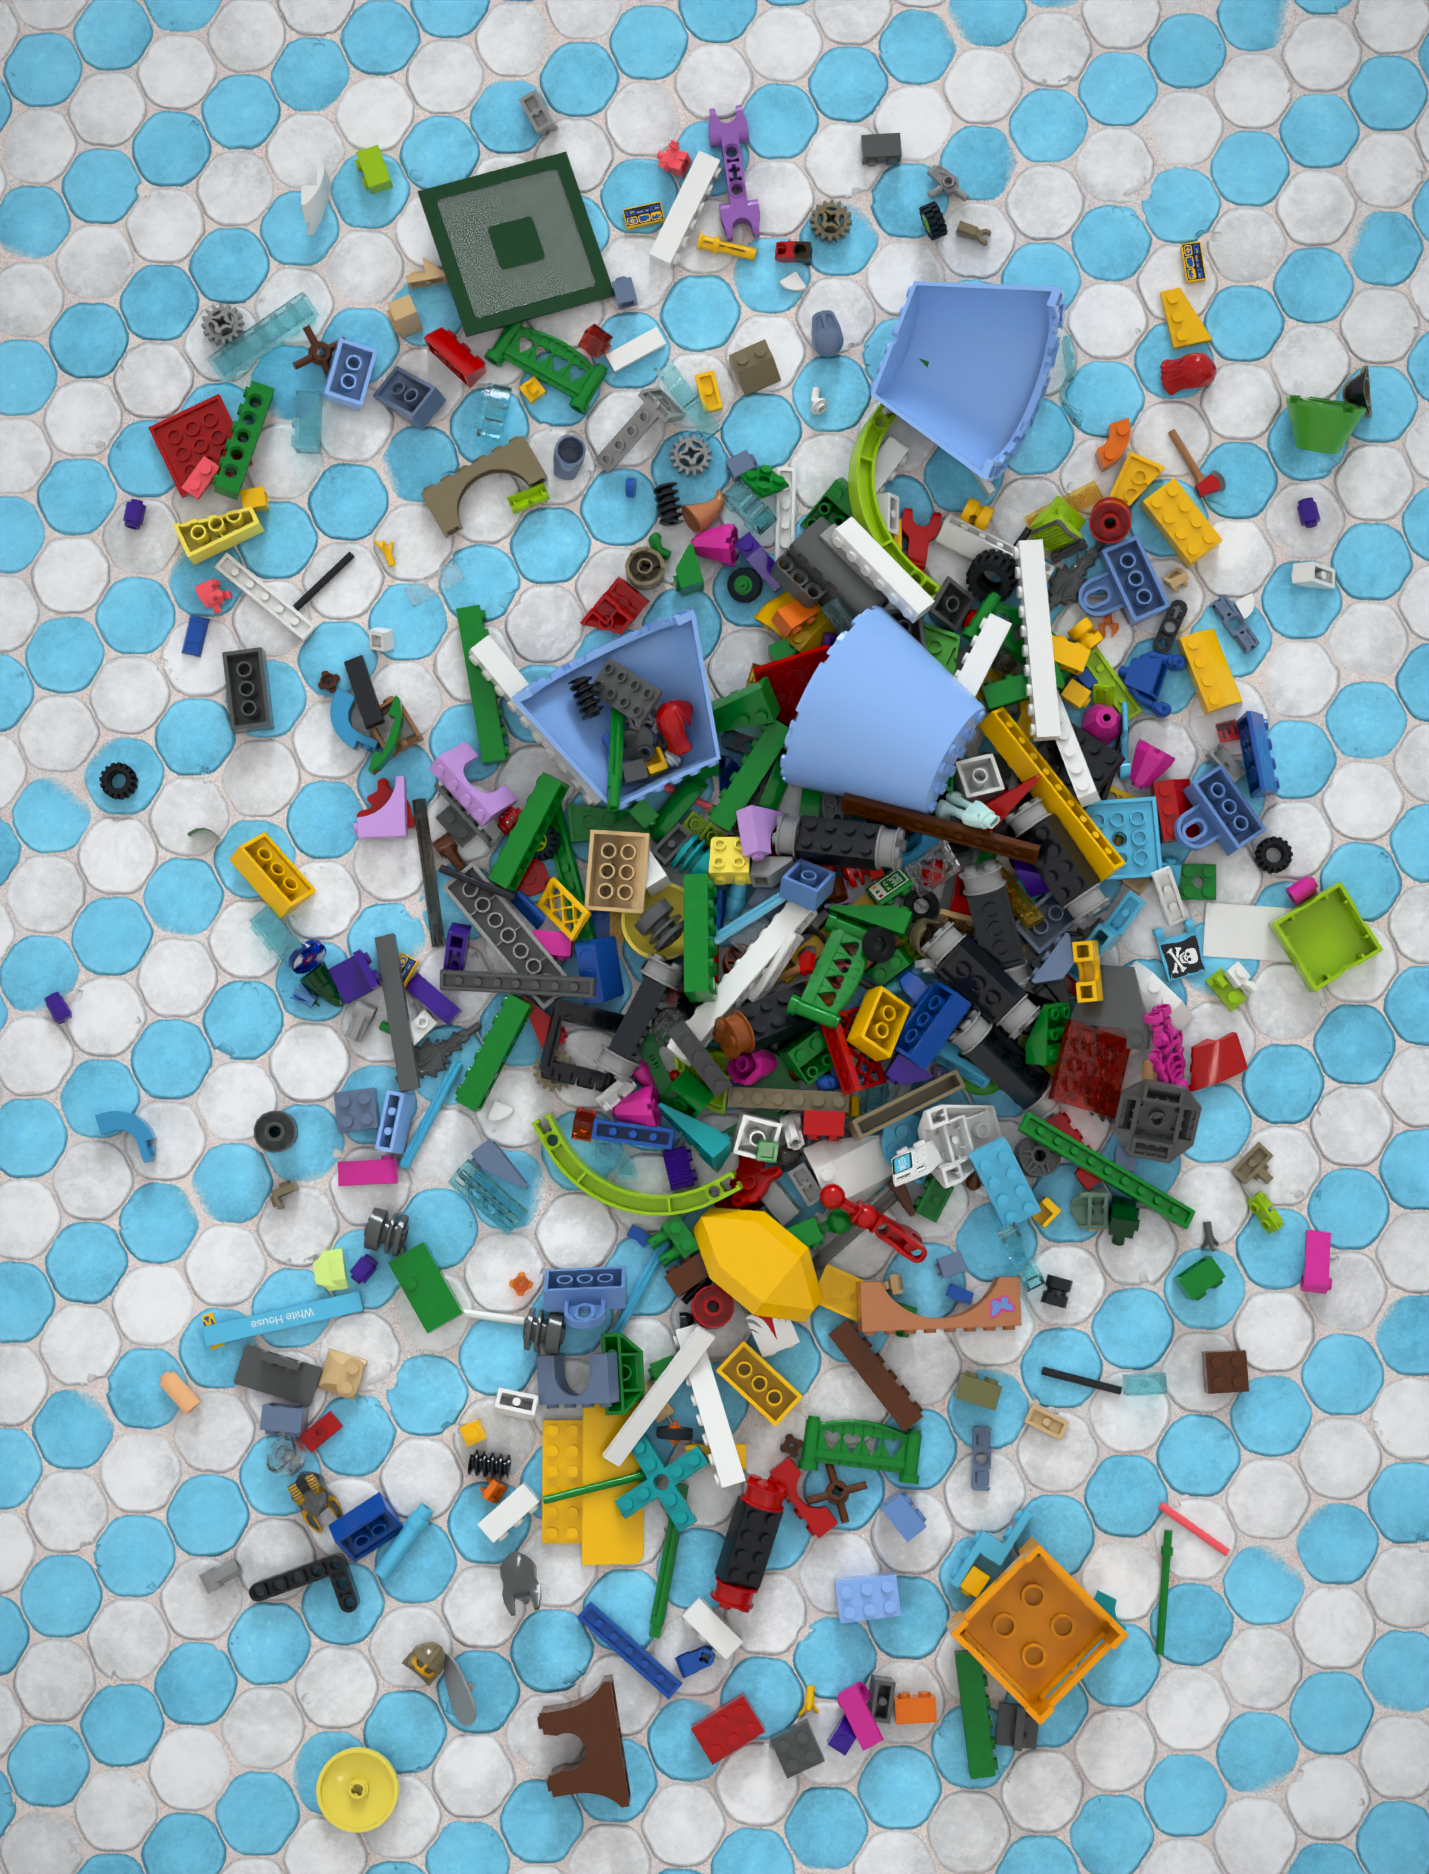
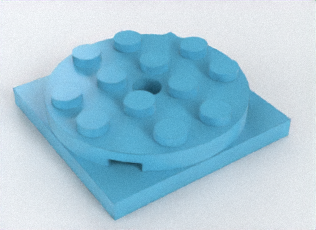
[1085,796,1162,881]

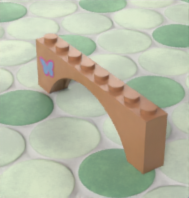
[856,1276,1021,1336]

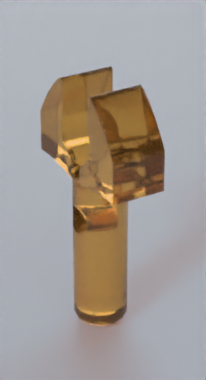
[1098,613,1119,638]

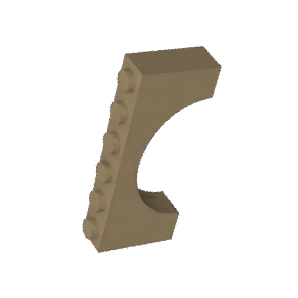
[421,435,548,538]

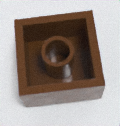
[1202,1349,1249,1394]

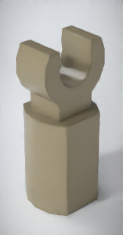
[956,220,991,246]

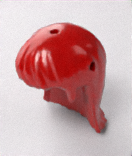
[1160,353,1217,395]
[655,699,693,756]

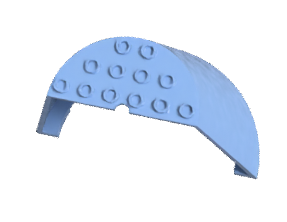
[870,281,1065,481]
[780,606,986,815]
[511,608,721,810]

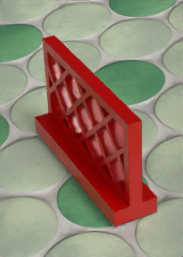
[820,1006,887,1096]

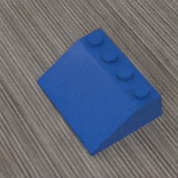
[1236,711,1280,799]

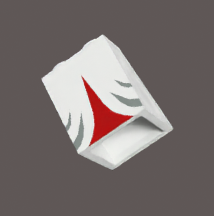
[740,1304,800,1358]

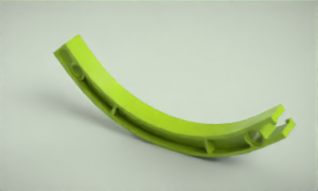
[848,403,941,599]
[532,1112,743,1216]

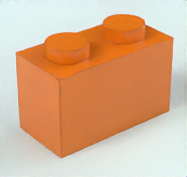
[771,599,821,638]
[894,1691,937,1725]

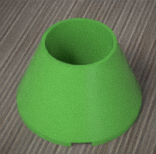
[1286,395,1366,454]

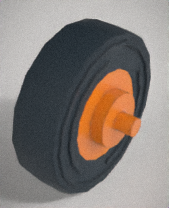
[656,1421,693,1446]

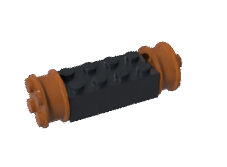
[713,978,837,1059]

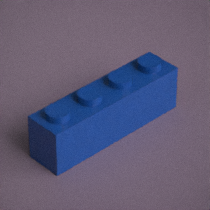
[592,1119,675,1149]

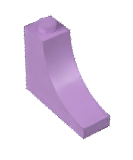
[354,776,408,840]
[736,805,789,861]

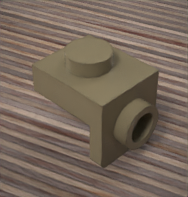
[270,1180,299,1210]

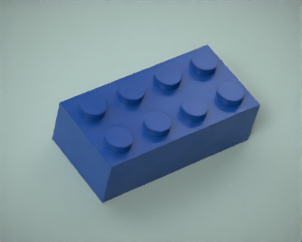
[894,980,972,1070]

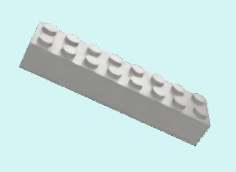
[442,861,567,1011]

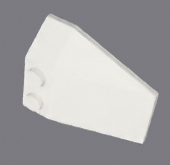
[1095,961,1194,1059]
[917,1105,1002,1188]
[802,1134,893,1213]

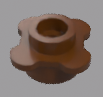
[318,671,340,693]
[780,1434,803,1458]

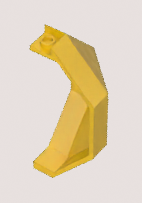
[692,1207,823,1322]

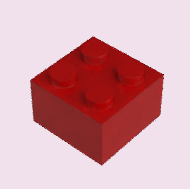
[803,1110,845,1141]

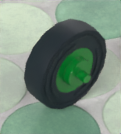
[727,567,763,603]

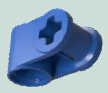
[675,1645,715,1678]

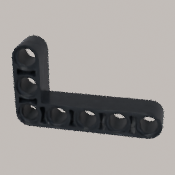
[721,730,775,837]
[249,1553,360,1613]

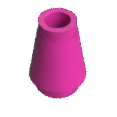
[632,1059,655,1087]

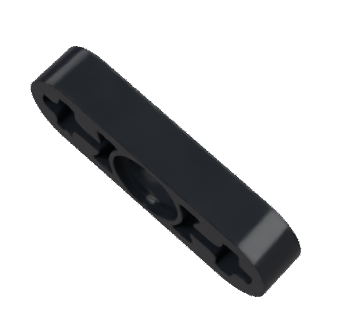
[1152,600,1187,654]

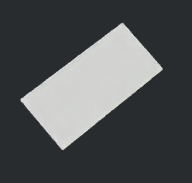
[1203,902,1293,962]

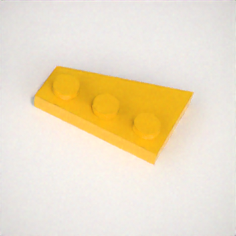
[1160,288,1212,350]
[1109,451,1165,507]

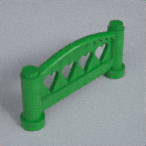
[484,322,608,415]
[961,592,1071,695]
[786,911,877,1029]
[798,1415,922,1484]

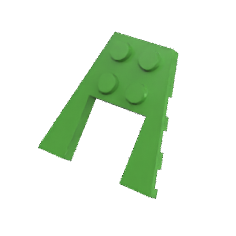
[924,622,961,676]

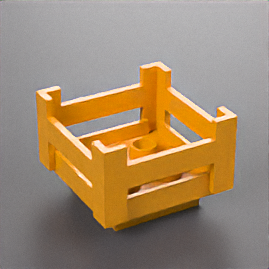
[946,1536,1129,1726]

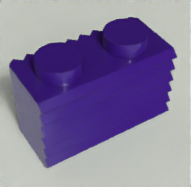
[662,1146,698,1191]

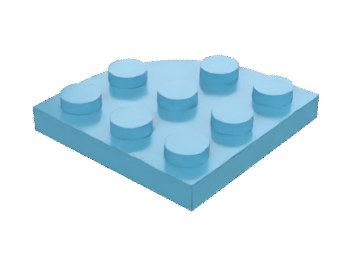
[881,1114,928,1186]

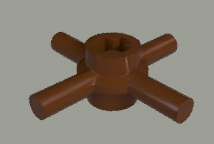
[292,325,345,376]
[807,1463,868,1524]

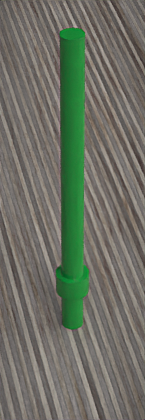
[543,1469,647,1504]
[1155,1530,1173,1655]

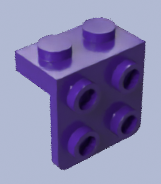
[329,949,381,1004]

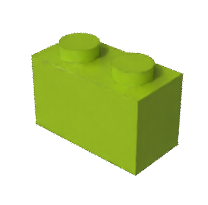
[355,145,393,195]

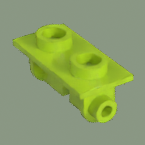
[507,482,550,514]
[1246,1191,1284,1234]

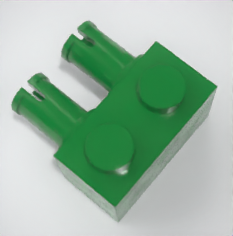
[646,1214,699,1267]

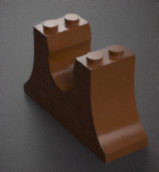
[537,1674,631,1808]

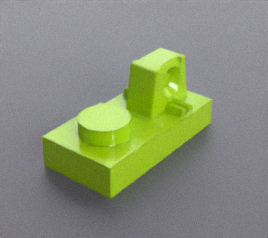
[1205,968,1247,1012]

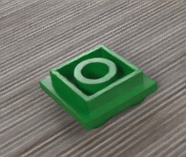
[739,465,789,499]
[1180,864,1216,900]

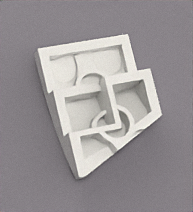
[301,166,330,236]

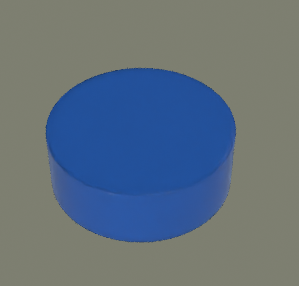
[625,478,636,498]

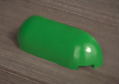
[758,748,789,811]
[650,778,709,845]

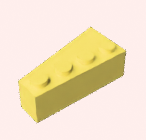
[173,506,265,565]

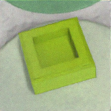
[1093,683,1114,706]

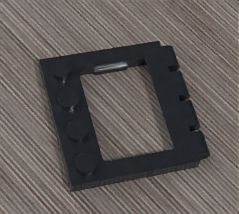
[539,998,625,1092]

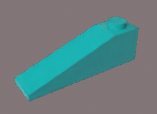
[658,1103,732,1173]

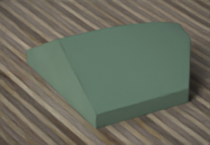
[1070,1192,1108,1229]

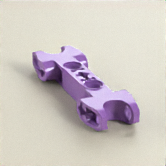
[709,105,760,242]

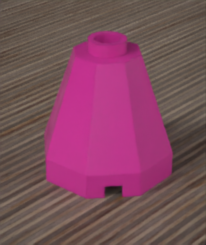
[691,524,739,567]
[1081,703,1121,745]
[1129,739,1175,790]
[726,1049,777,1085]
[612,1086,662,1127]

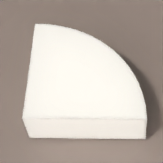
[779,271,806,292]
[1233,593,1254,620]
[487,1100,514,1120]

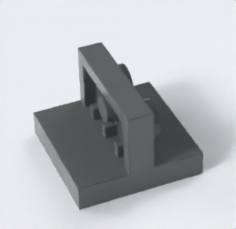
[995,1702,1039,1751]

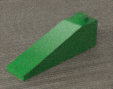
[828,905,914,939]

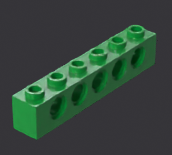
[212,381,275,500]

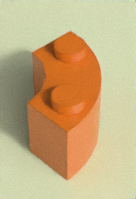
[1095,418,1131,473]

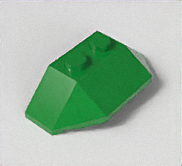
[601,1332,645,1416]

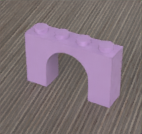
[429,741,518,827]

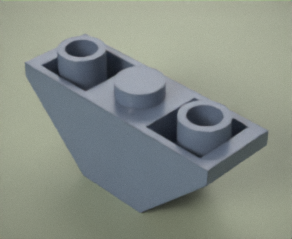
[1029,932,1075,985]

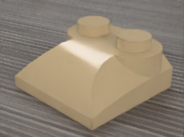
[317,1348,368,1400]

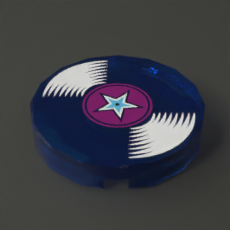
[289,940,326,974]

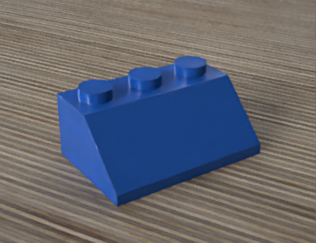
[575,936,624,1005]
[328,1492,404,1563]

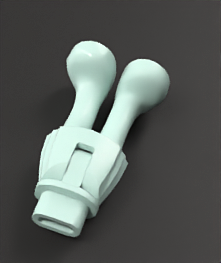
[935,791,1000,829]

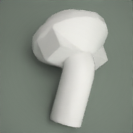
[810,387,828,415]
[663,750,681,768]

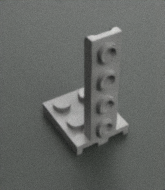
[595,387,686,473]

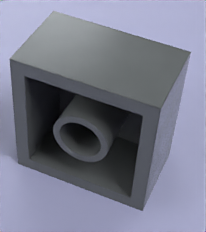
[770,1719,825,1779]

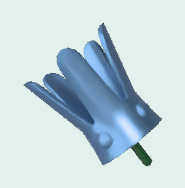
[290,982,320,1009]

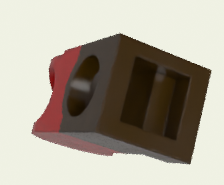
[775,241,813,265]

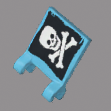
[1152,919,1207,982]

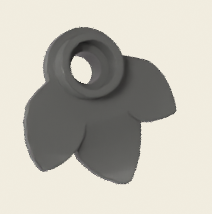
[623,725,656,761]

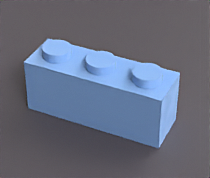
[375,1090,416,1154]

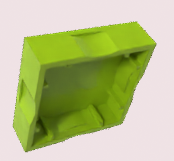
[1268,881,1383,992]

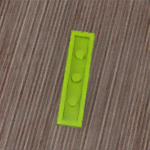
[1085,647,1143,721]

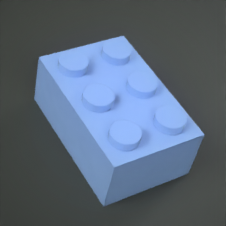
[321,338,378,410]
[834,1571,902,1624]

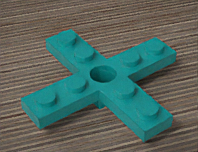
[615,1433,710,1532]

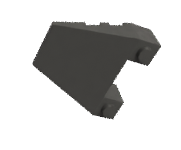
[1068,965,1151,1050]

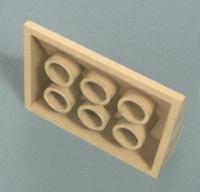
[584,829,650,914]

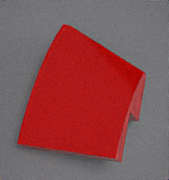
[580,576,650,634]
[1188,1032,1248,1092]

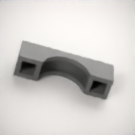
[666,1019,733,1098]

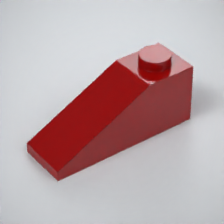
[520,994,568,1050]

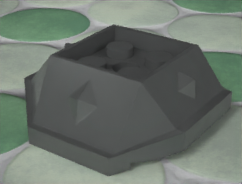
[1113,1079,1202,1163]

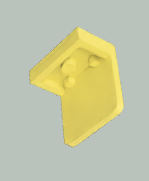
[708,837,752,885]

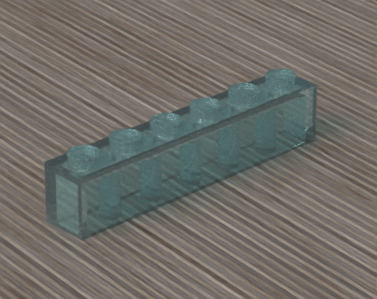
[206,291,320,382]

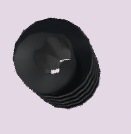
[653,482,684,526]
[568,676,604,720]
[468,1449,511,1480]

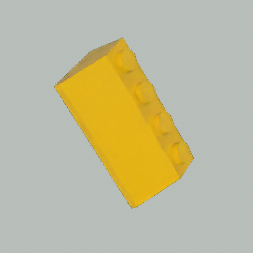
[1177,629,1243,716]
[229,832,316,919]

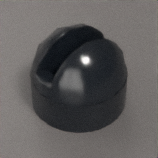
[679,1312,694,1329]

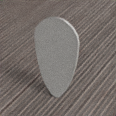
[444,1653,476,1726]

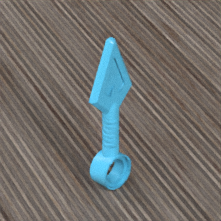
[1118,701,1131,779]

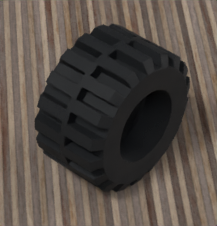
[966,549,1018,602]

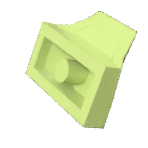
[313,1248,349,1291]

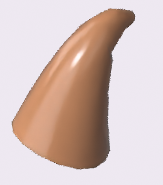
[682,489,725,533]

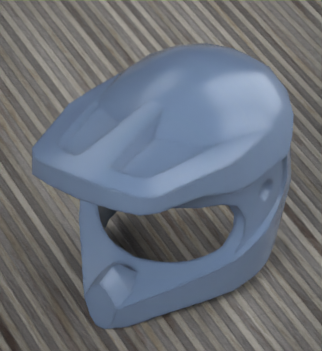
[811,310,844,357]
[553,434,586,480]

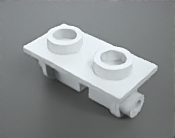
[410,1009,438,1046]
[595,1080,637,1113]

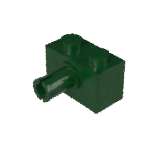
[1108,1195,1140,1246]

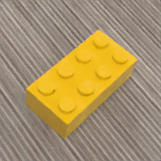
[1140,478,1222,569]
[716,1340,803,1427]

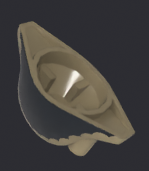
[1342,365,1372,418]

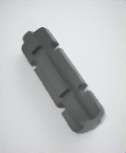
[1050,538,1088,564]

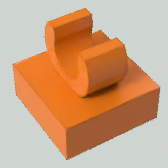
[480,1478,508,1504]

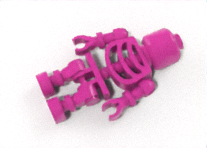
[1143,1004,1189,1090]

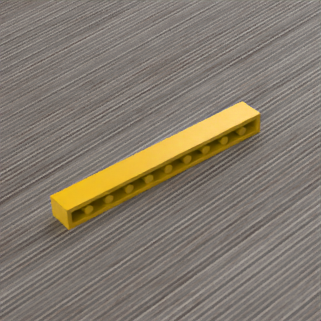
[978,707,1126,882]

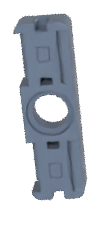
[1210,595,1260,654]
[971,1426,992,1491]

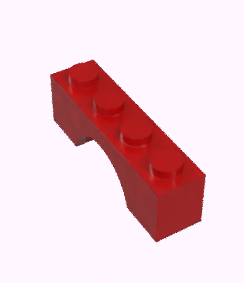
[1045,1111,1102,1191]
[769,1456,838,1538]

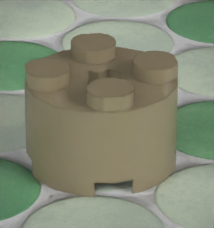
[625,546,665,590]

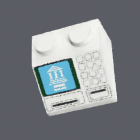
[891,1139,943,1187]

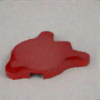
[357,778,416,829]
[495,858,551,896]
[729,1155,783,1208]

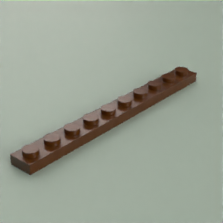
[841,793,1041,865]

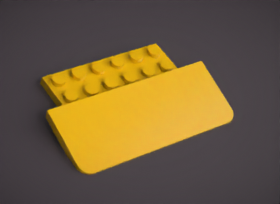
[542,1400,644,1565]

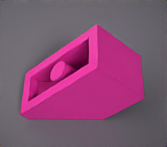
[532,930,573,961]

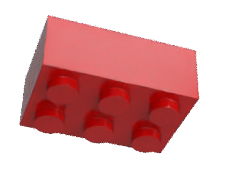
[691,1692,765,1765]

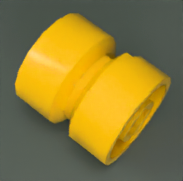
[959,497,995,531]
[1067,617,1105,650]

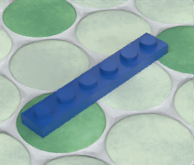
[577,1601,682,1699]

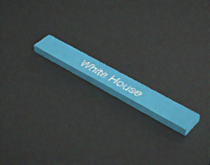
[202,1291,364,1347]

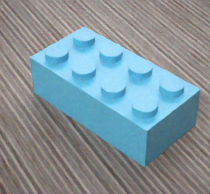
[967,1136,1041,1229]

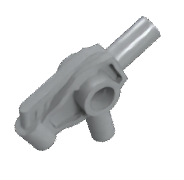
[927,165,969,202]

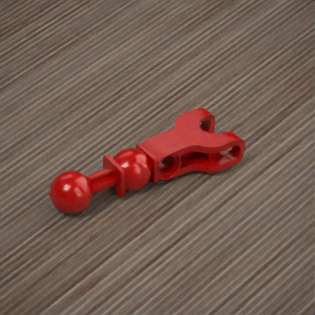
[901,508,942,574]
[820,1183,927,1263]

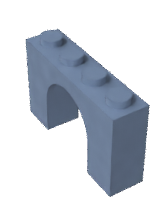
[536,1352,620,1409]

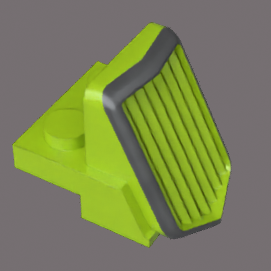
[1030,496,1086,552]

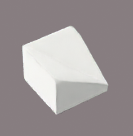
[369,627,394,652]

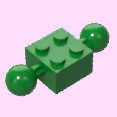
[785,1208,852,1249]

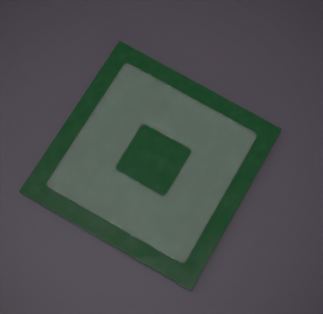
[417,152,615,337]

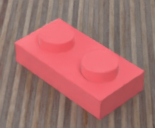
[181,456,221,500]

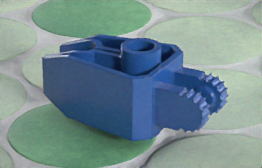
[897,969,932,1008]

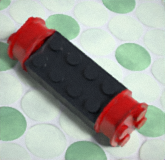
[710,1474,789,1613]

